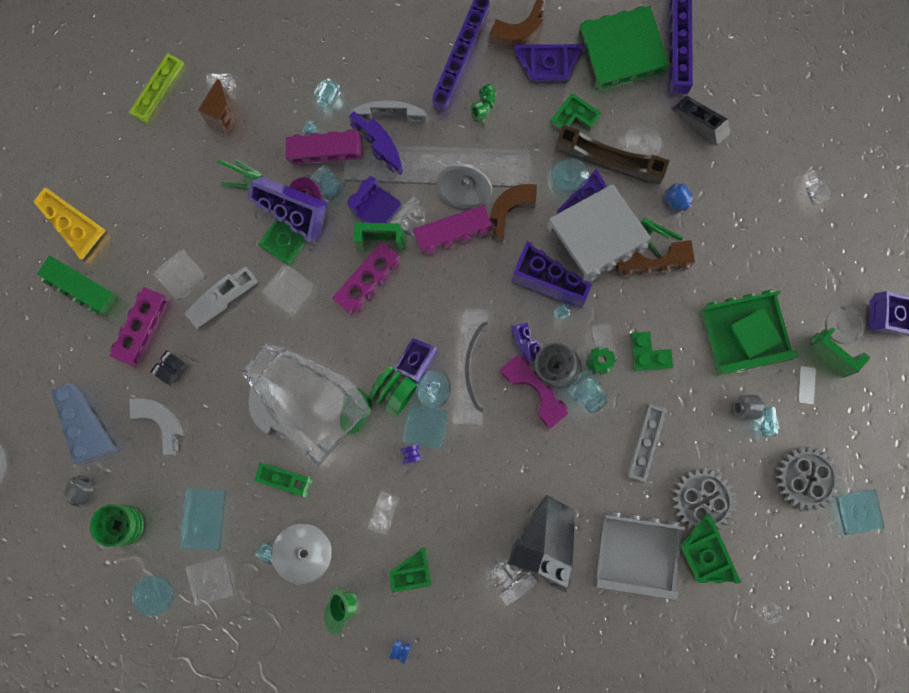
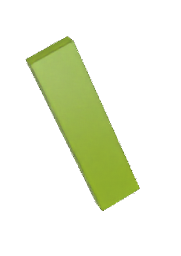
[129,53,184,123]

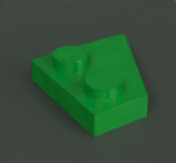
[389,547,431,593]

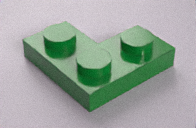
[550,93,602,130]
[630,331,673,371]

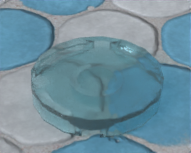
[132,576,174,616]

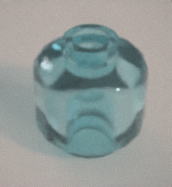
[314,78,342,107]

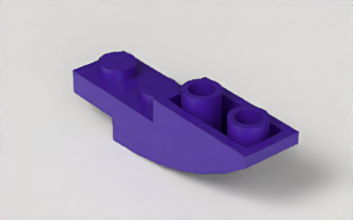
[349,111,403,175]

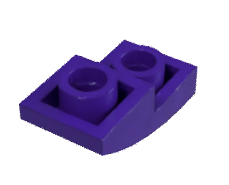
[511,322,541,362]

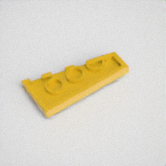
[33,187,106,260]

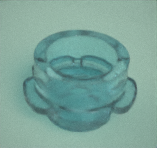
[301,119,318,135]
[554,302,572,319]

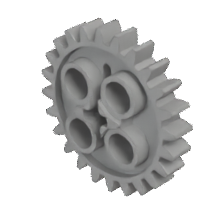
[775,447,842,511]
[671,468,737,530]

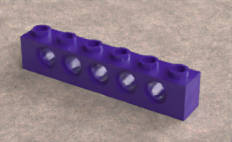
[669,0,693,95]

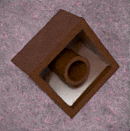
[198,79,235,134]

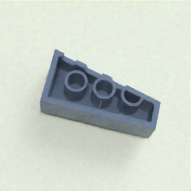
[51,383,119,465]

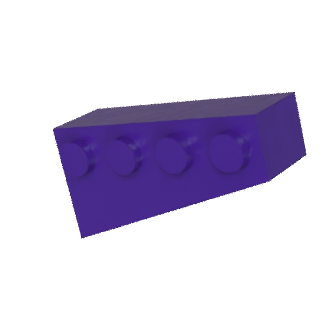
[248,176,328,243]
[511,241,592,309]

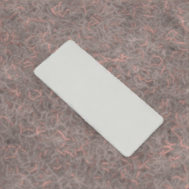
[799,366,816,404]

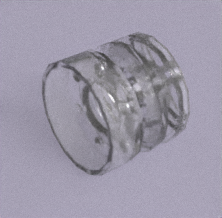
[485,556,539,606]

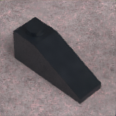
[674,96,730,145]

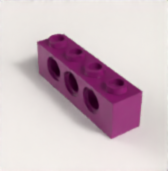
[332,241,400,316]
[109,287,169,368]

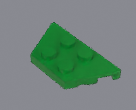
[680,513,741,584]

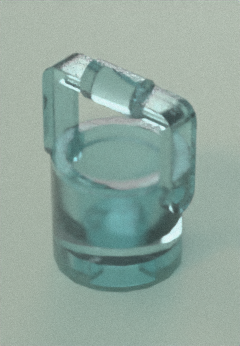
[566,370,608,413]

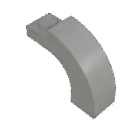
[248,374,294,439]
[129,399,183,456]

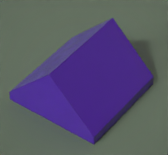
[395,338,438,385]

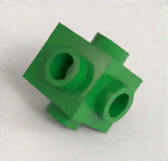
[586,346,616,376]

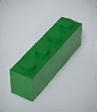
[37,255,118,316]

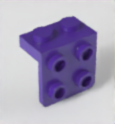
[347,175,401,223]

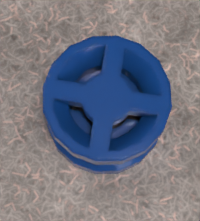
[389,639,411,664]

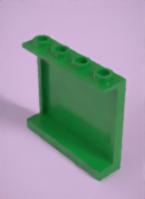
[579,6,670,91]
[701,289,798,376]

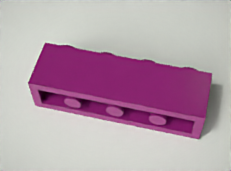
[285,129,363,165]
[413,205,492,255]

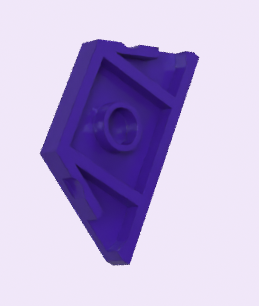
[514,44,584,82]

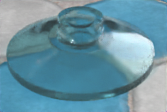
[551,158,589,192]
[417,370,451,409]

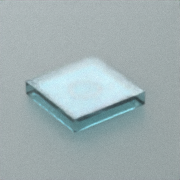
[403,404,449,450]
[836,489,885,535]

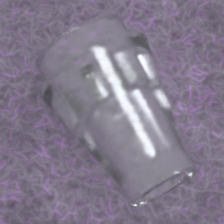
[207,73,236,92]

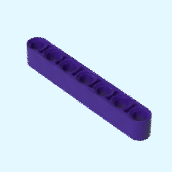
[432,0,490,113]

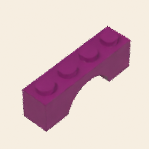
[499,354,569,430]

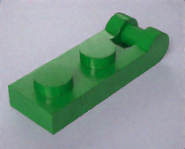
[254,462,313,498]

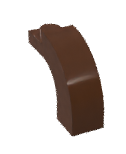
[489,0,545,48]
[490,184,537,242]

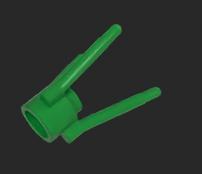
[217,160,263,189]
[640,217,683,258]

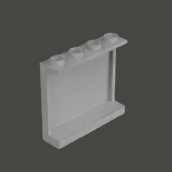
[547,184,651,281]
[594,512,685,600]

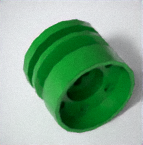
[368,366,418,418]
[90,504,144,547]

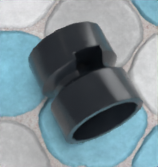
[150,350,187,386]

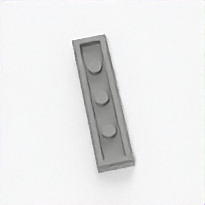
[626,403,667,483]

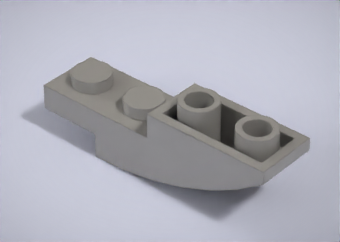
[185,266,258,329]

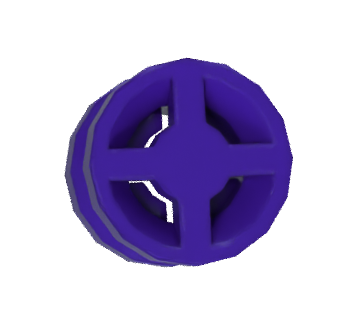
[400,445,422,464]

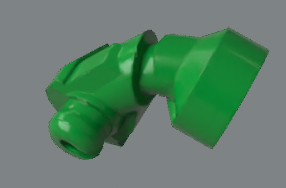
[471,84,496,121]

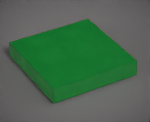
[257,219,307,266]
[729,308,782,359]

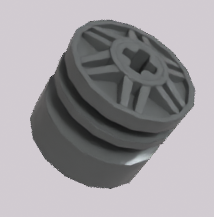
[534,342,582,388]

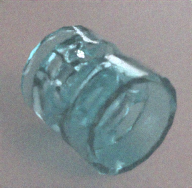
[310,165,345,201]

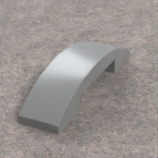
[351,100,426,123]

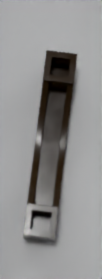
[555,124,670,185]

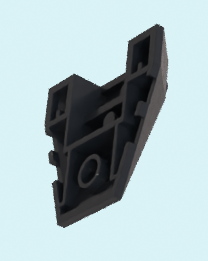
[507,495,575,593]

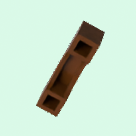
[615,240,695,277]

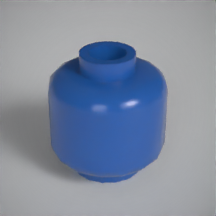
[665,183,693,211]

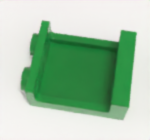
[353,223,406,252]
[808,327,870,378]

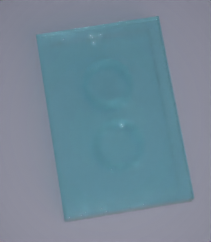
[179,488,226,550]

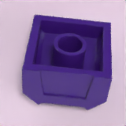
[868,291,909,335]

